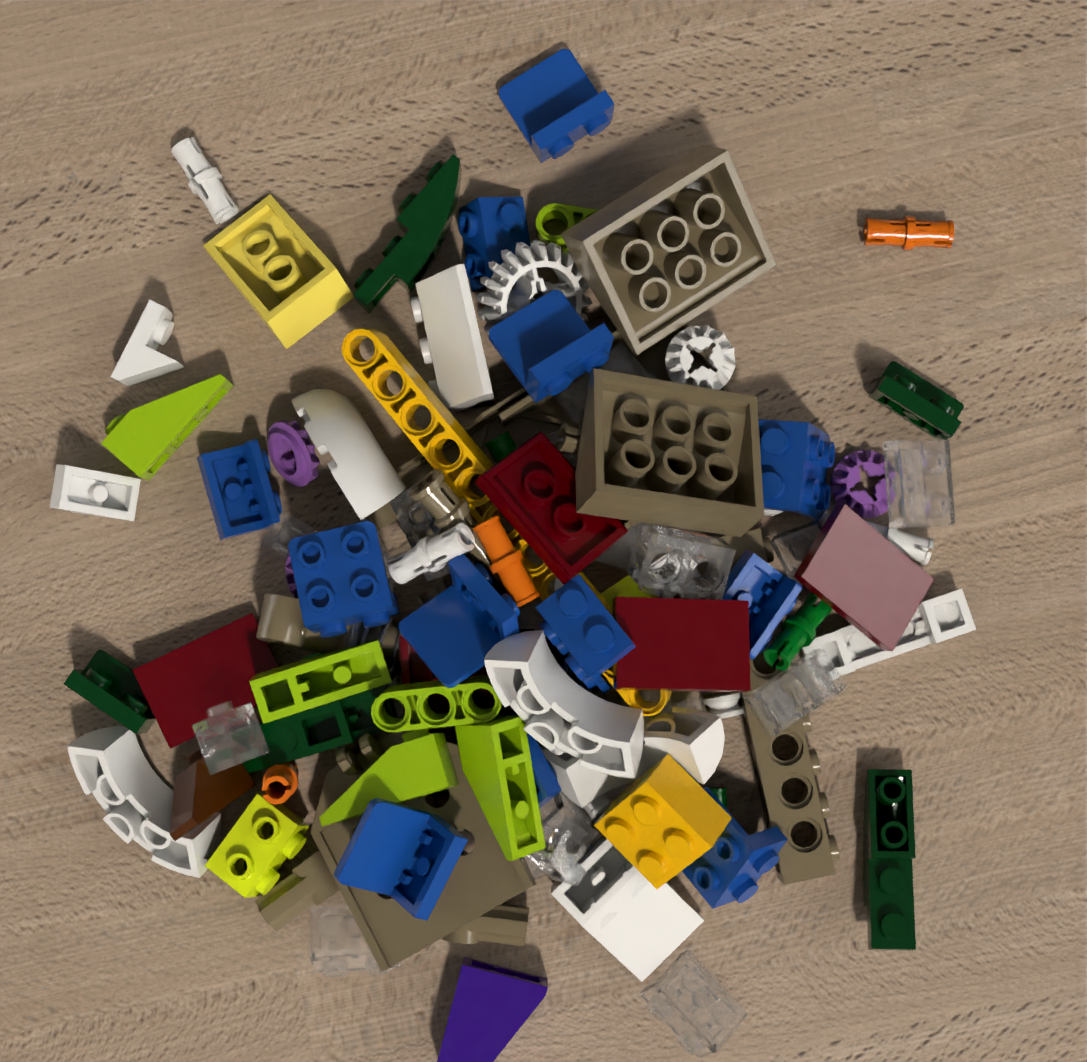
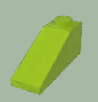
[101,374,234,481]
[249,639,392,724]
[455,715,546,861]
[319,729,459,826]

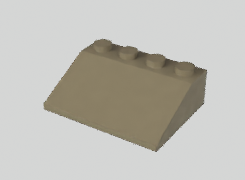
[561,145,777,355]
[575,368,764,537]

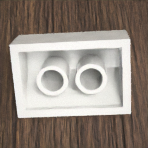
[410,264,495,414]

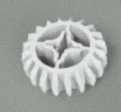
[476,240,593,335]

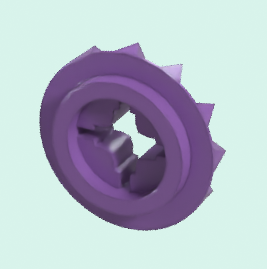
[268,419,320,487]
[831,449,901,519]

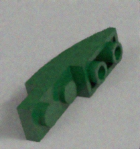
[353,154,462,314]
[224,684,398,773]
[863,769,916,951]

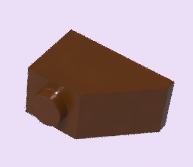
[170,742,256,841]

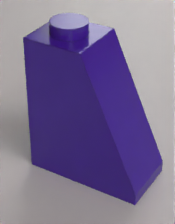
[437,957,548,1062]

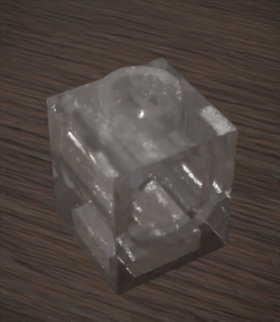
[192,701,270,775]

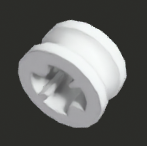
[703,692,745,719]

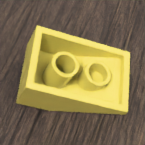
[203,195,354,349]

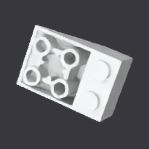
[551,835,704,982]

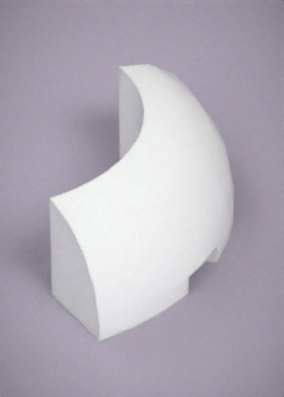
[292,389,406,520]
[484,630,644,779]
[542,707,725,808]
[67,726,222,878]

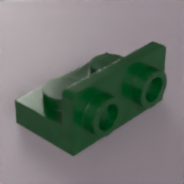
[868,361,964,442]
[64,650,156,734]

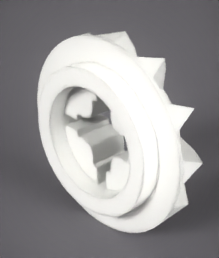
[665,325,736,390]

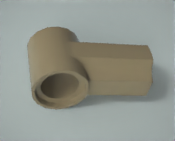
[255,849,339,932]
[442,903,529,946]

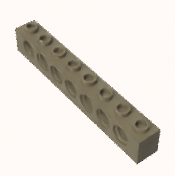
[705,528,840,885]

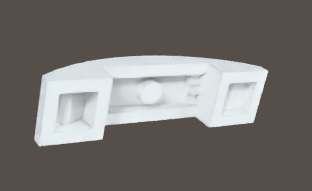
[801,589,976,685]

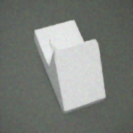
[111,299,184,387]
[50,464,141,521]

